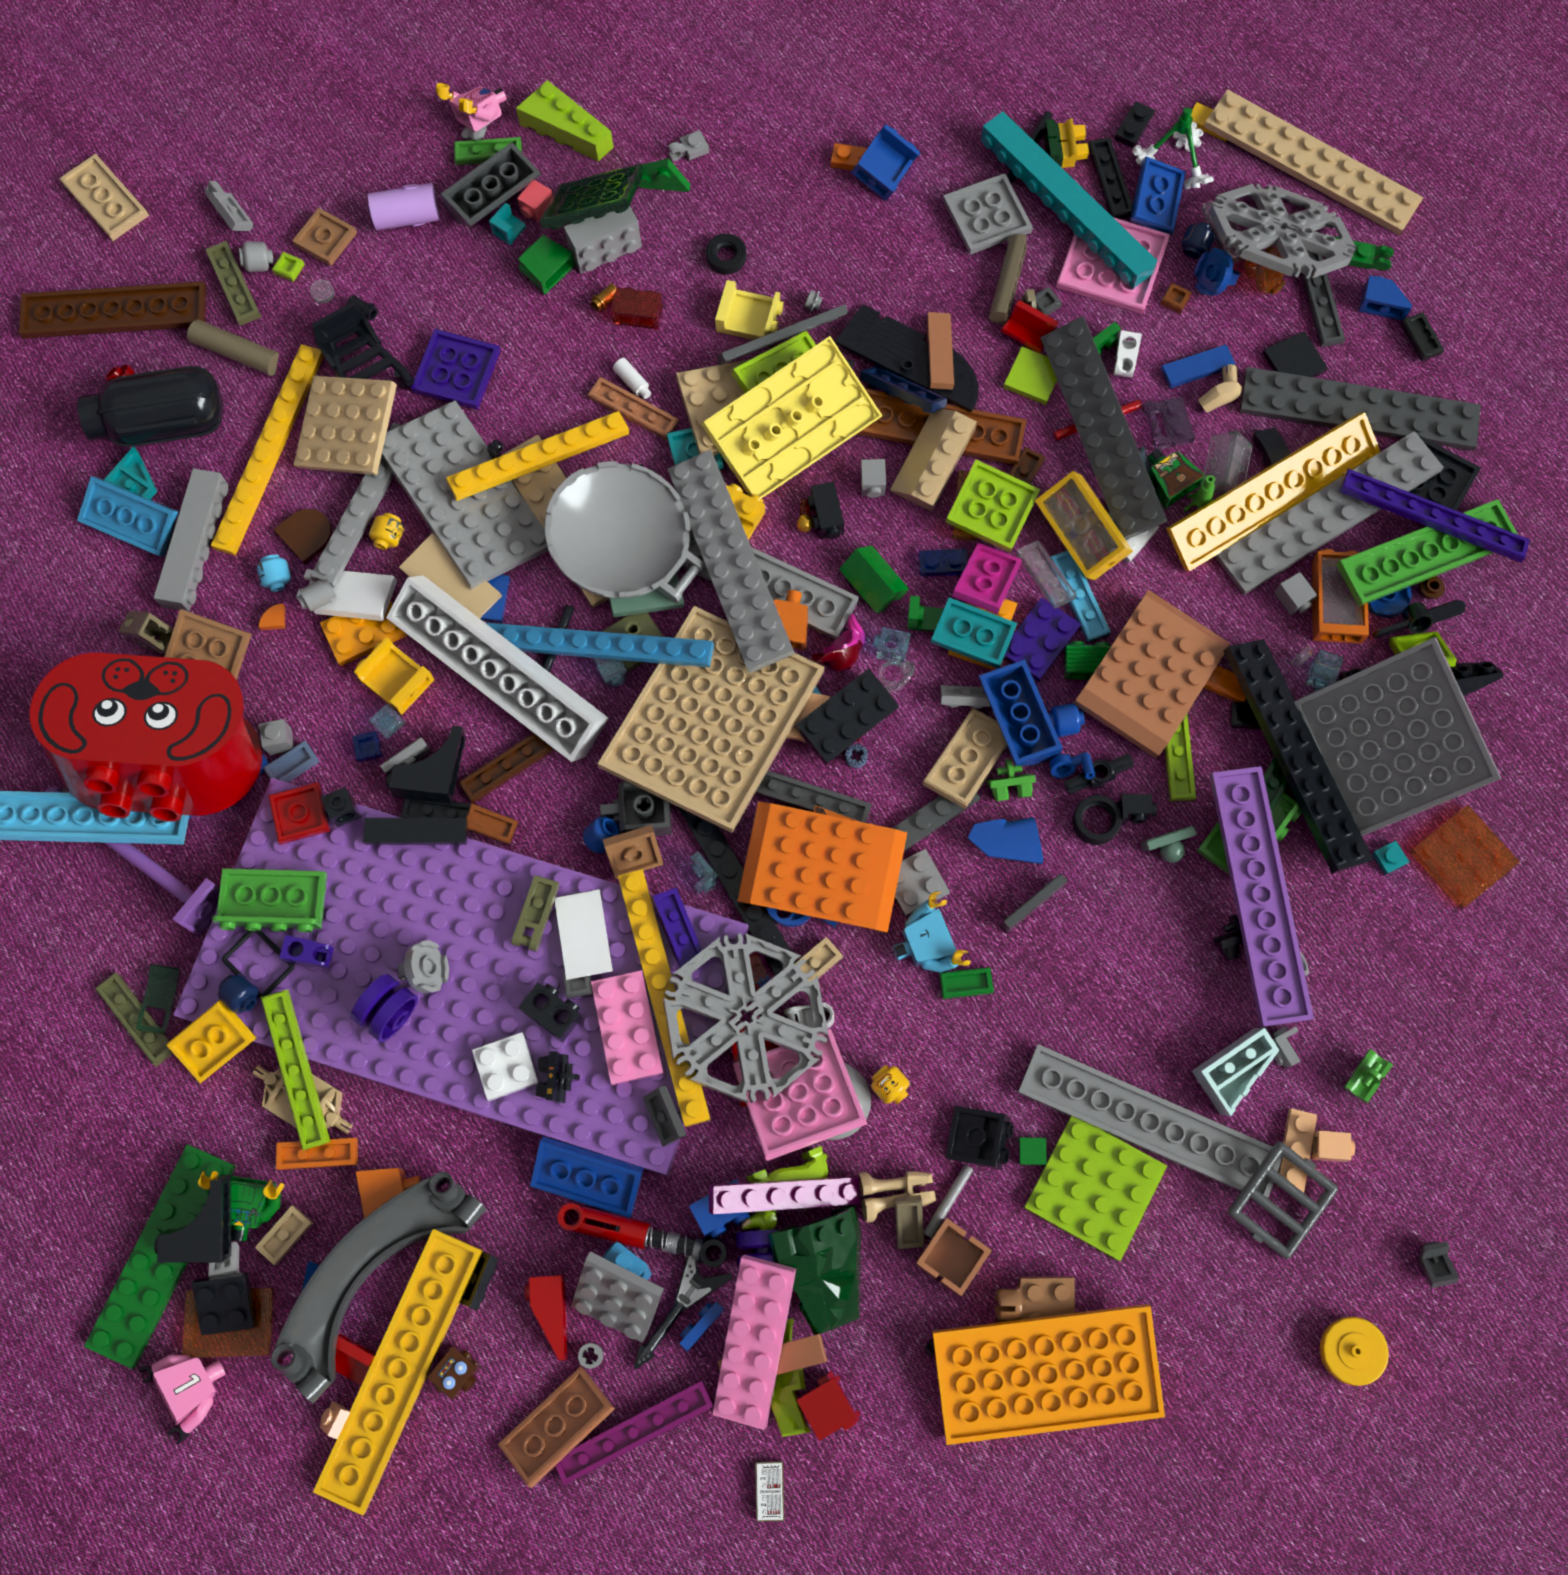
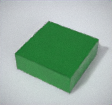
[1019,1137,1047,1166]

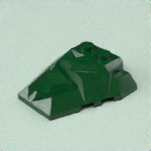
[768,1205,861,1335]

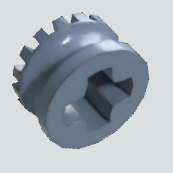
[845,744,868,769]

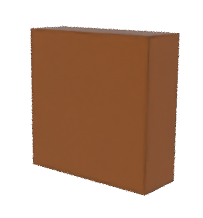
[1160,283,1192,314]

